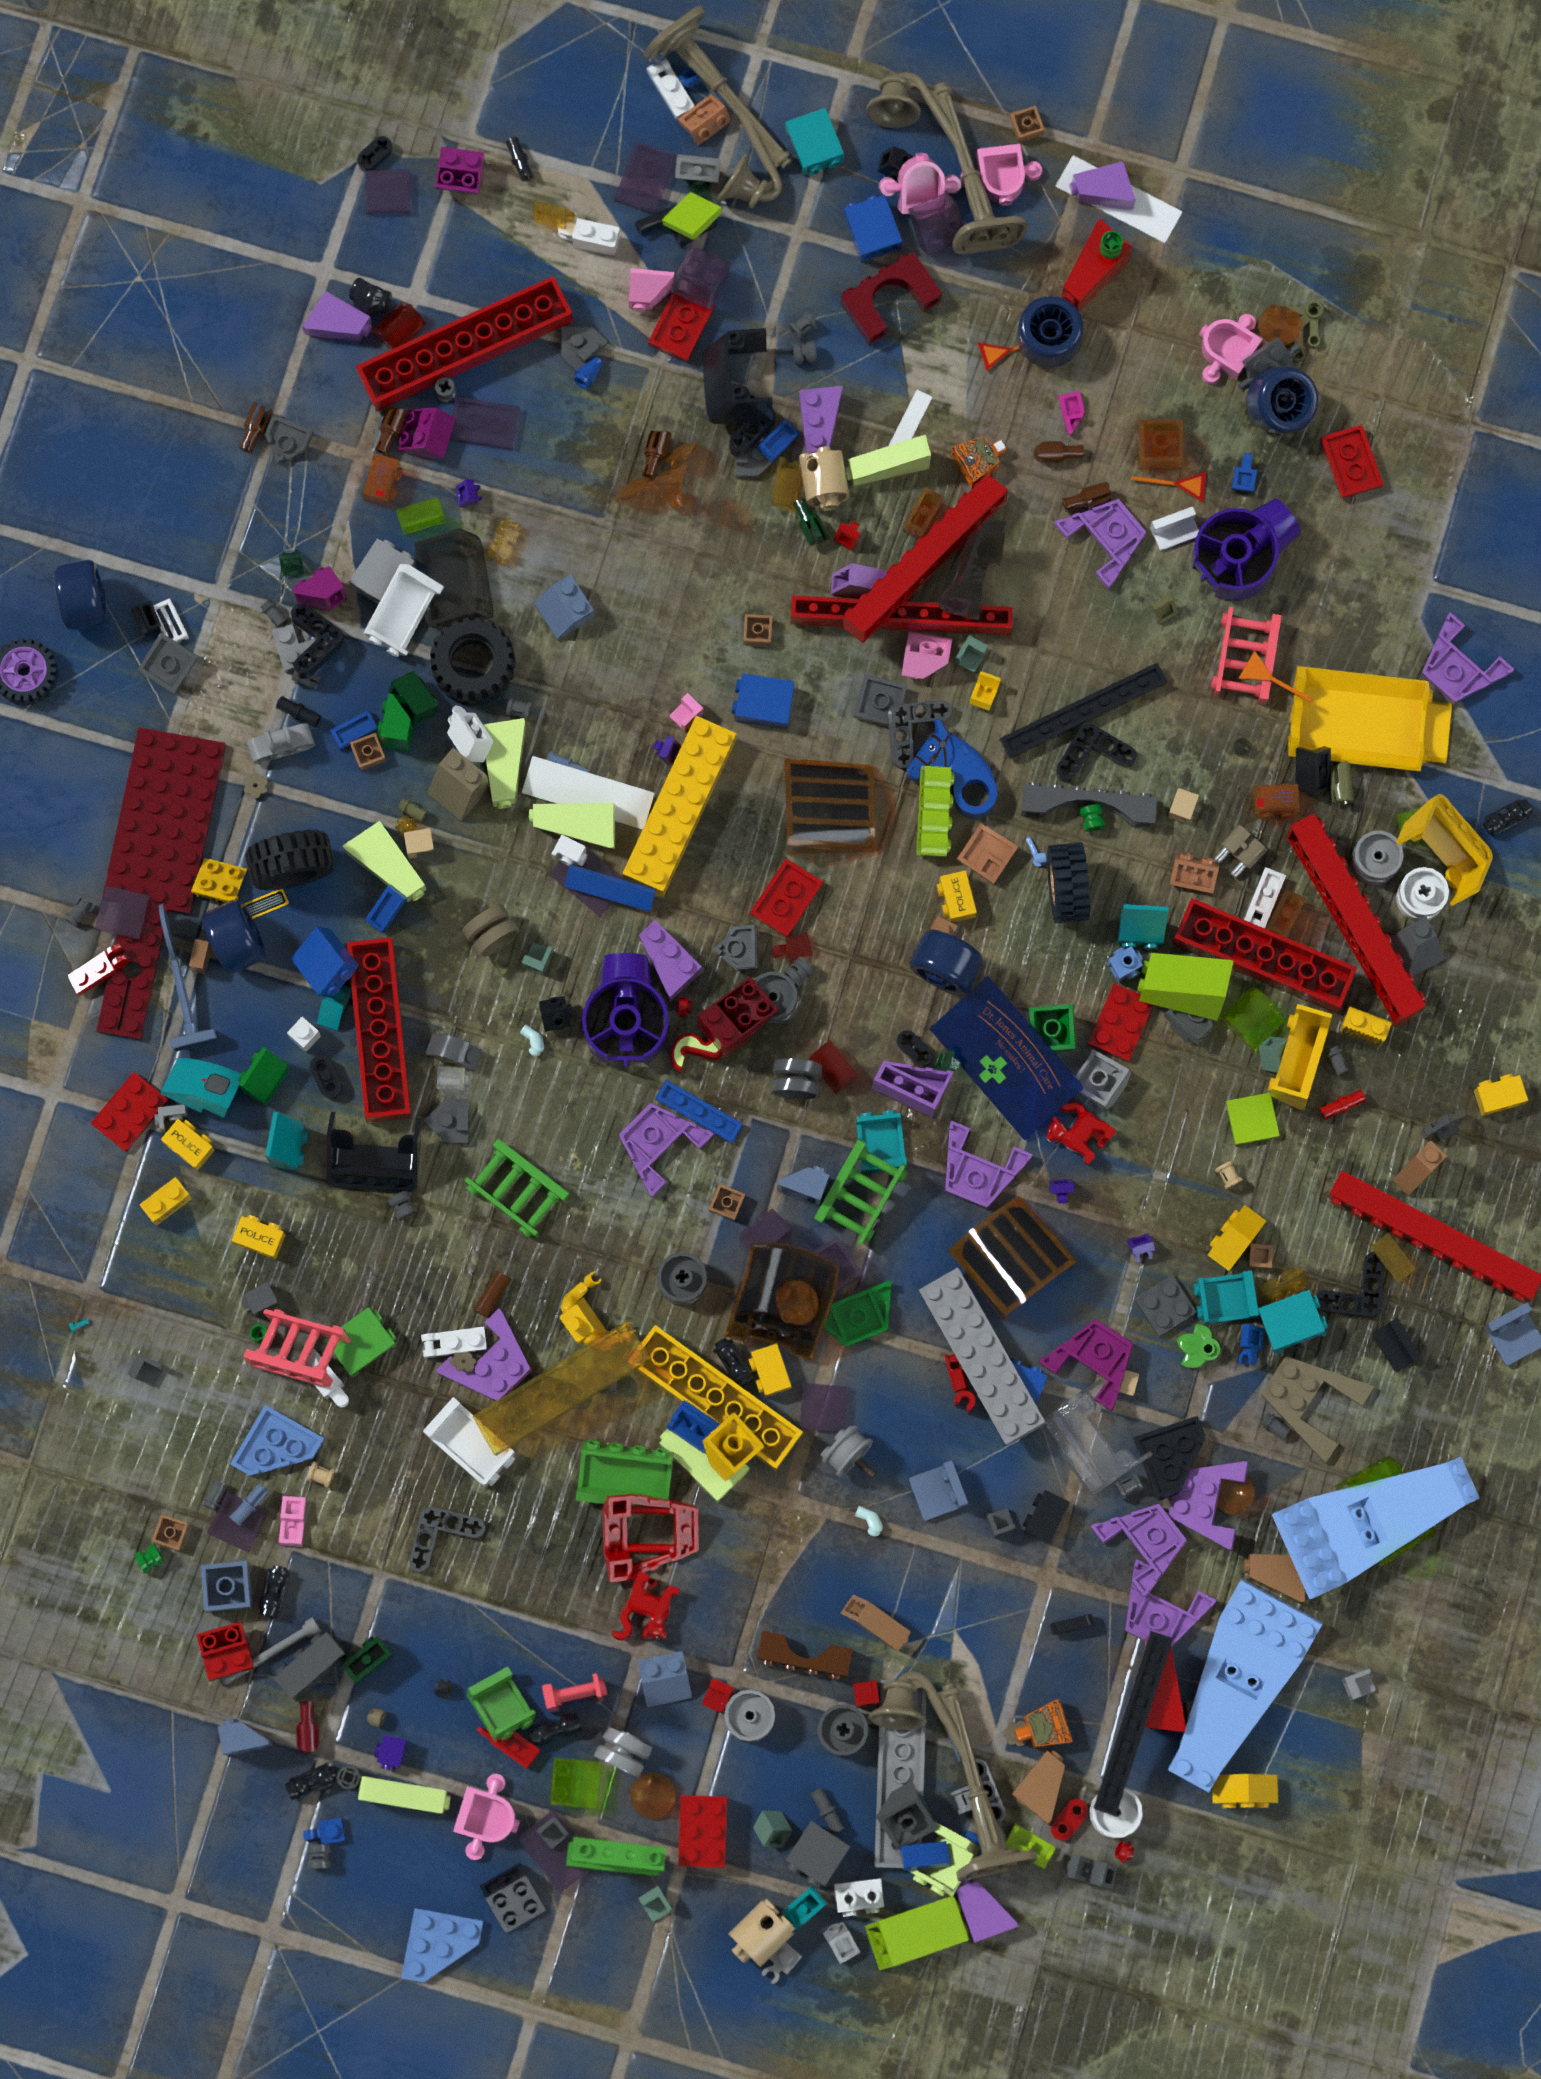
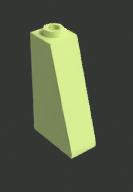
[845,435,931,486]
[483,718,526,809]
[529,803,615,849]
[343,821,426,902]
[659,1429,750,1503]
[358,1776,451,1814]

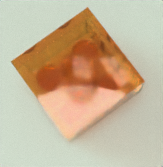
[1137,419,1184,470]

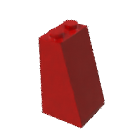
[1061,219,1132,312]
[1143,1638,1186,1732]

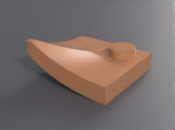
[956,824,1018,884]

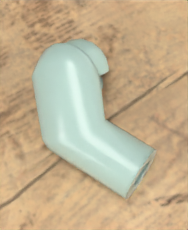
[520,1024,545,1057]
[855,1506,883,1537]

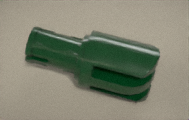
[793,498,830,546]

